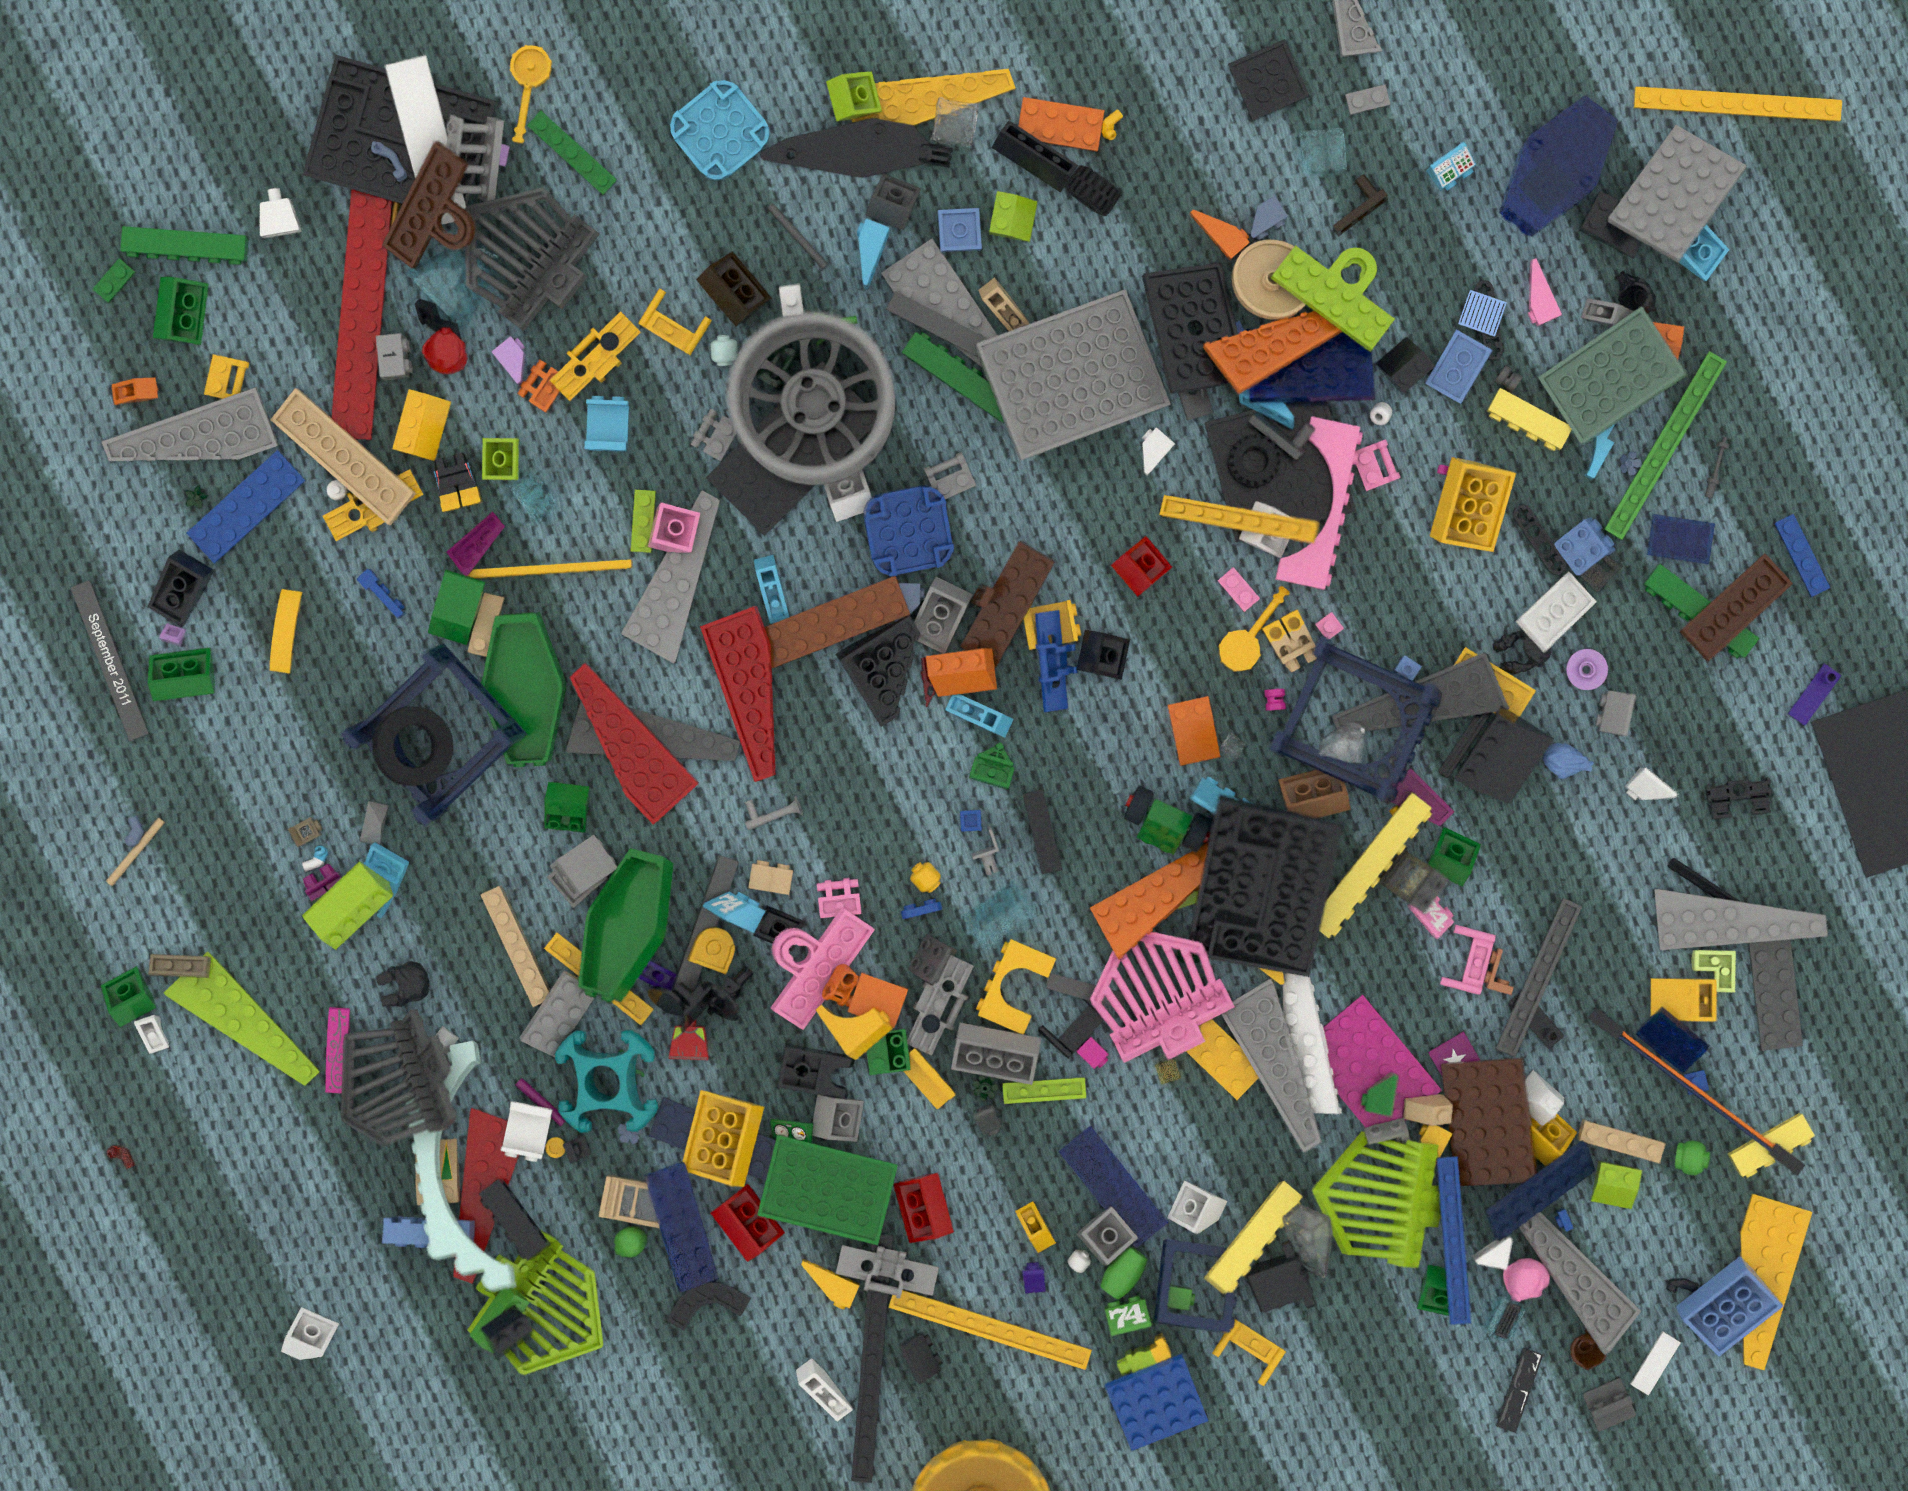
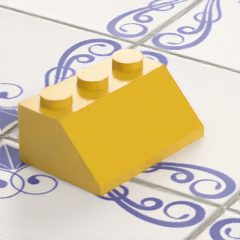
[392,389,451,461]
[1530,1114,1578,1166]

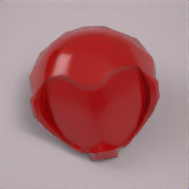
[421,327,468,375]

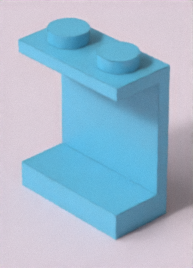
[584,396,629,452]

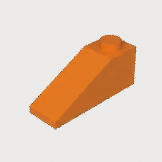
[1190,209,1250,261]

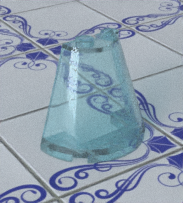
[406,240,501,331]

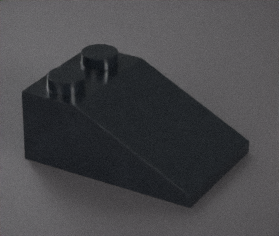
[1579,191,1642,258]
[147,549,214,627]

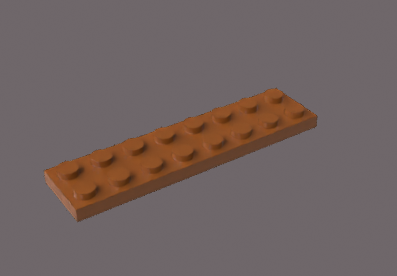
[765,576,911,668]

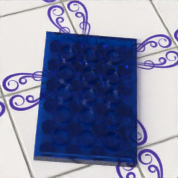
[1246,329,1375,403]

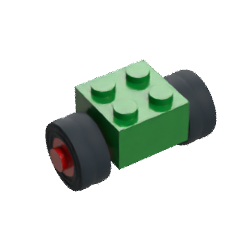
[1124,785,1212,855]

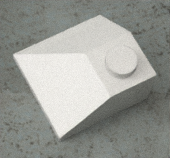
[1624,768,1678,801]
[1526,1070,1564,1126]
[1167,1181,1227,1234]
[281,1307,339,1360]

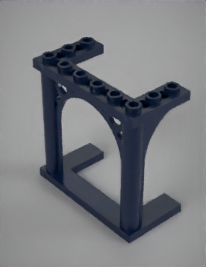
[1269,635,1442,805]
[340,643,528,826]

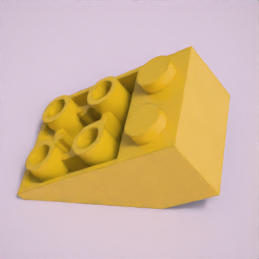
[1650,978,1717,1021]

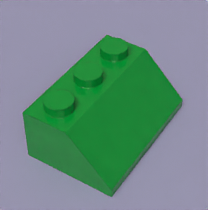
[153,277,209,345]
[148,647,215,701]

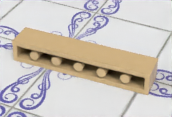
[481,885,551,1007]

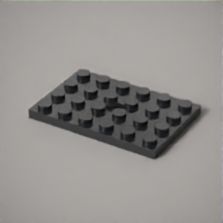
[1142,262,1238,394]

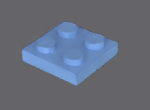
[938,208,982,252]

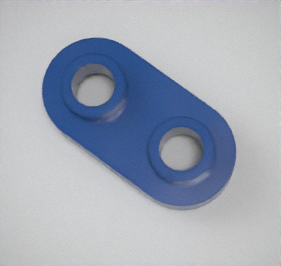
[901,898,942,919]

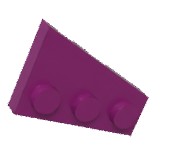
[446,512,505,576]
[1390,768,1454,826]

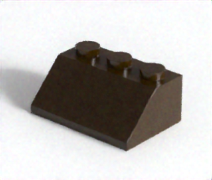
[696,251,772,327]

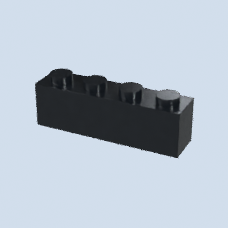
[991,121,1078,192]
[1023,789,1062,874]
[479,1179,551,1261]

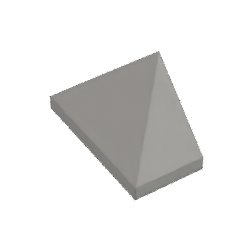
[360,801,389,845]

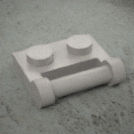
[924,452,976,500]

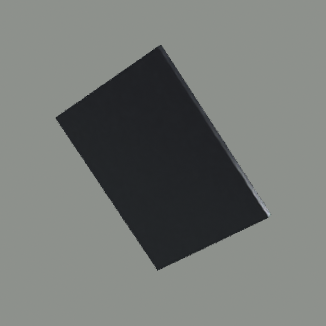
[303,55,497,206]
[1811,688,1908,878]
[1188,794,1343,977]

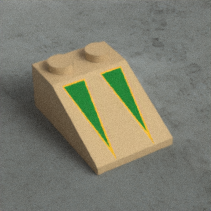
[416,1139,461,1205]

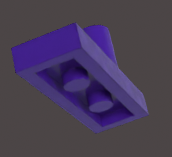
[1787,663,1842,726]

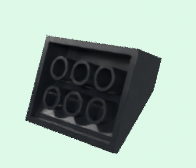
[1455,706,1554,804]

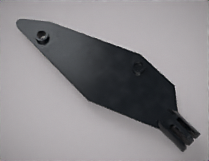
[760,118,953,178]

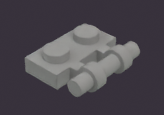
[691,409,737,462]

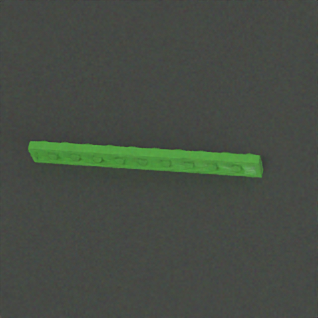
[1604,351,1727,540]

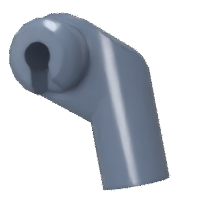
[125,816,144,847]

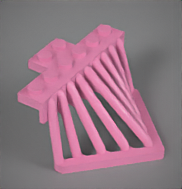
[1090,932,1235,1063]

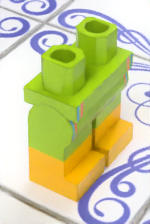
[1117,1333,1171,1375]

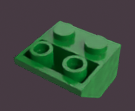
[544,782,589,833]
[867,1029,911,1075]

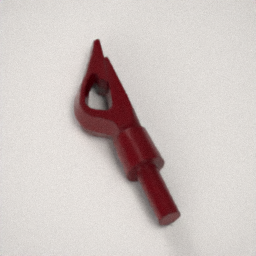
[920,657,936,707]

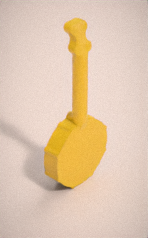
[510,45,552,144]
[1218,586,1290,672]

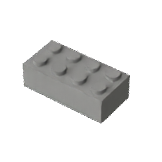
[951,1023,1041,1085]

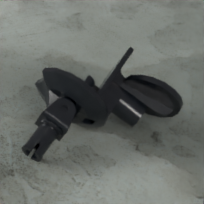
[648,966,753,1033]

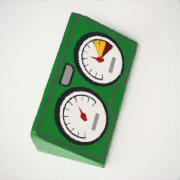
[770,1119,813,1143]

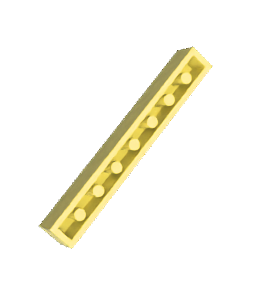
[1320,792,1432,938]

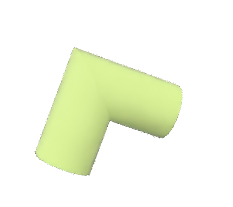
[1691,950,1736,992]

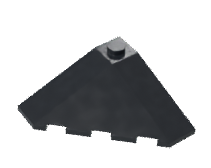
[835,615,920,727]

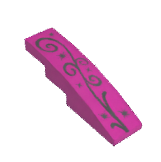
[325,1007,350,1093]

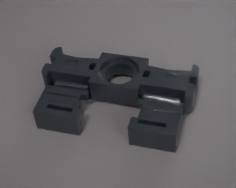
[1705,777,1772,820]

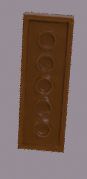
[960,540,1056,668]
[1679,553,1793,662]

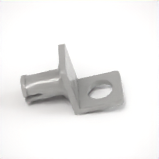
[971,825,999,875]

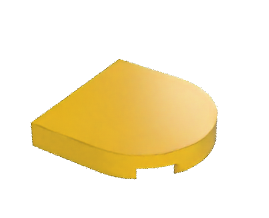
[687,927,735,974]

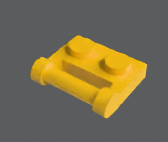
[204,354,249,399]

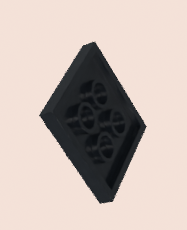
[1228,39,1310,122]

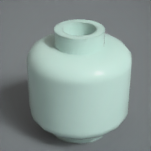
[710,335,738,366]

